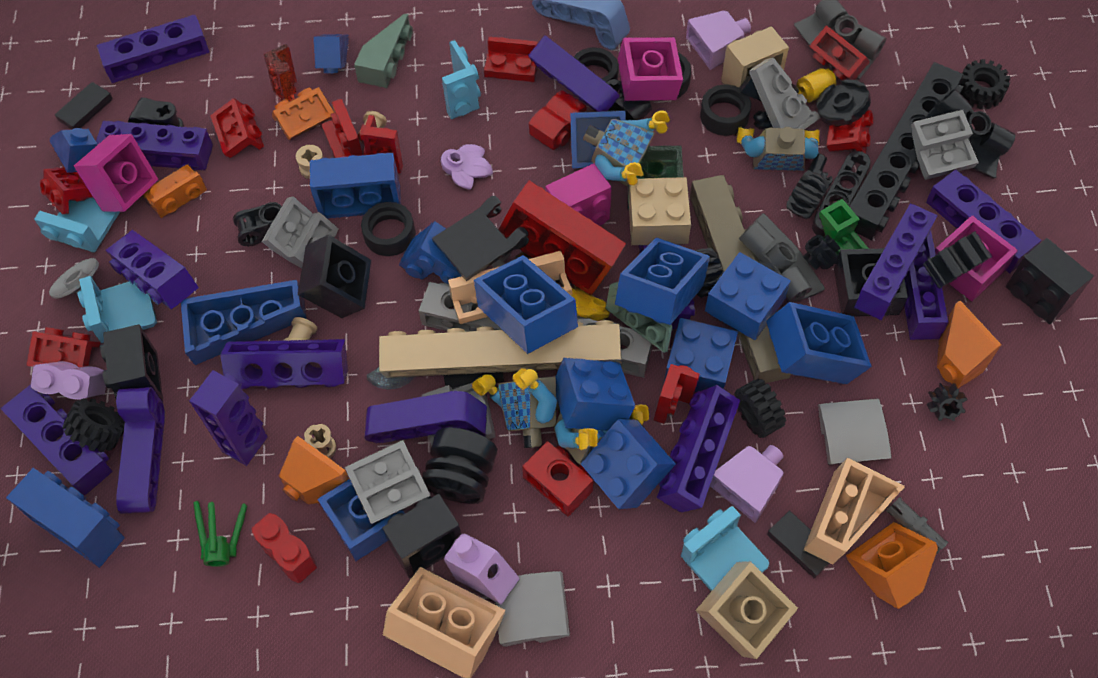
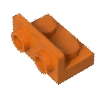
[272,87,334,140]
[143,164,207,218]

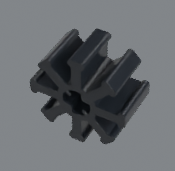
[923,231,992,289]

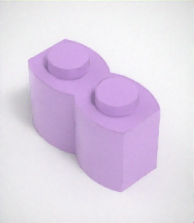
[31,361,106,399]

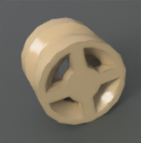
[296,145,323,179]

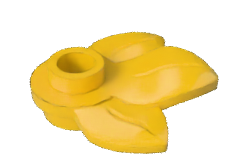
[571,288,610,321]

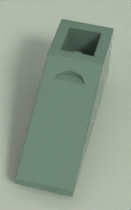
[354,14,413,88]
[606,282,672,353]

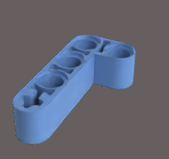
[533,0,630,50]

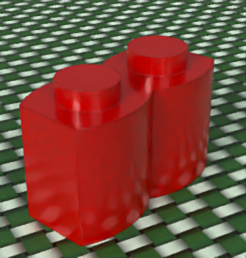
[529,90,587,151]
[252,513,317,583]

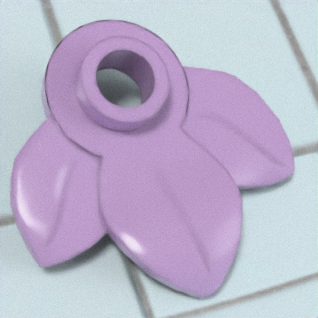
[440,144,493,190]

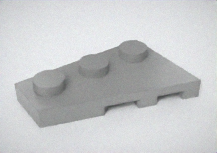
[749,57,821,130]

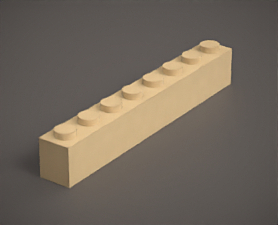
[379,320,622,378]

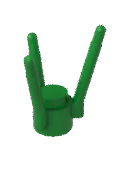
[193,501,247,567]

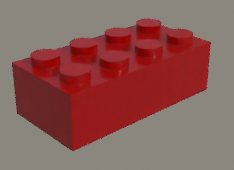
[498,180,626,295]

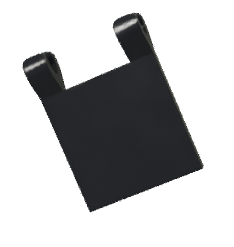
[432,196,529,281]

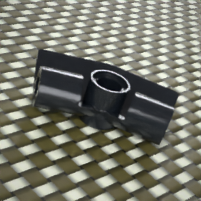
[923,88,1016,179]

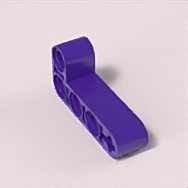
[528,35,620,112]
[116,387,165,514]
[364,391,487,443]

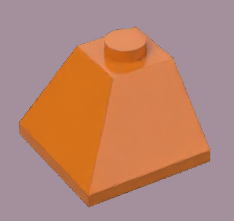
[937,300,1002,388]
[279,436,349,505]
[846,522,938,609]

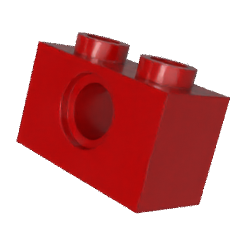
[522,441,593,517]

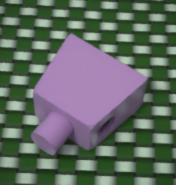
[686,11,751,70]
[710,445,784,523]
[444,534,520,605]

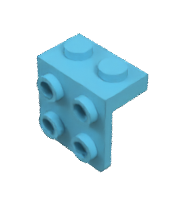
[442,40,481,119]
[34,198,120,253]
[77,276,157,343]
[681,506,769,592]

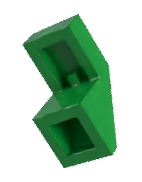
[819,199,869,255]

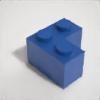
[399,221,462,284]

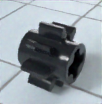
[803,235,841,270]
[926,383,968,421]

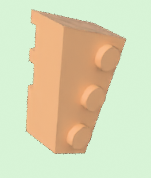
[804,458,905,565]

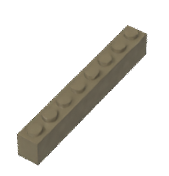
[690,175,791,383]

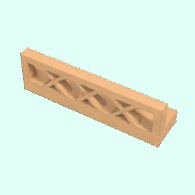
[448,251,572,324]

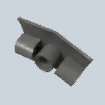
[794,0,886,79]
[739,213,825,302]

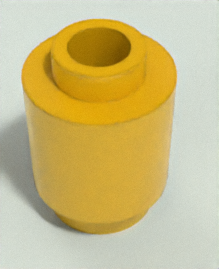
[797,68,836,102]

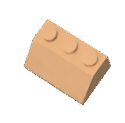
[383,567,506,678]

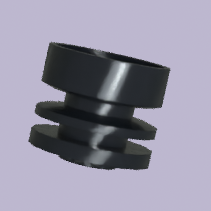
[422,428,498,504]

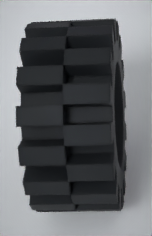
[959,59,1010,109]
[734,378,786,438]
[63,398,125,452]

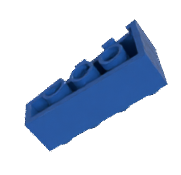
[181,280,307,365]

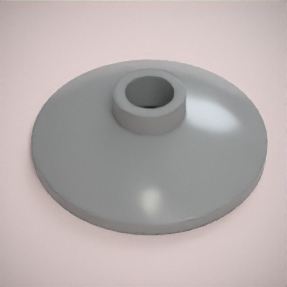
[49,258,99,299]

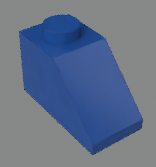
[314,34,349,73]
[50,128,97,173]

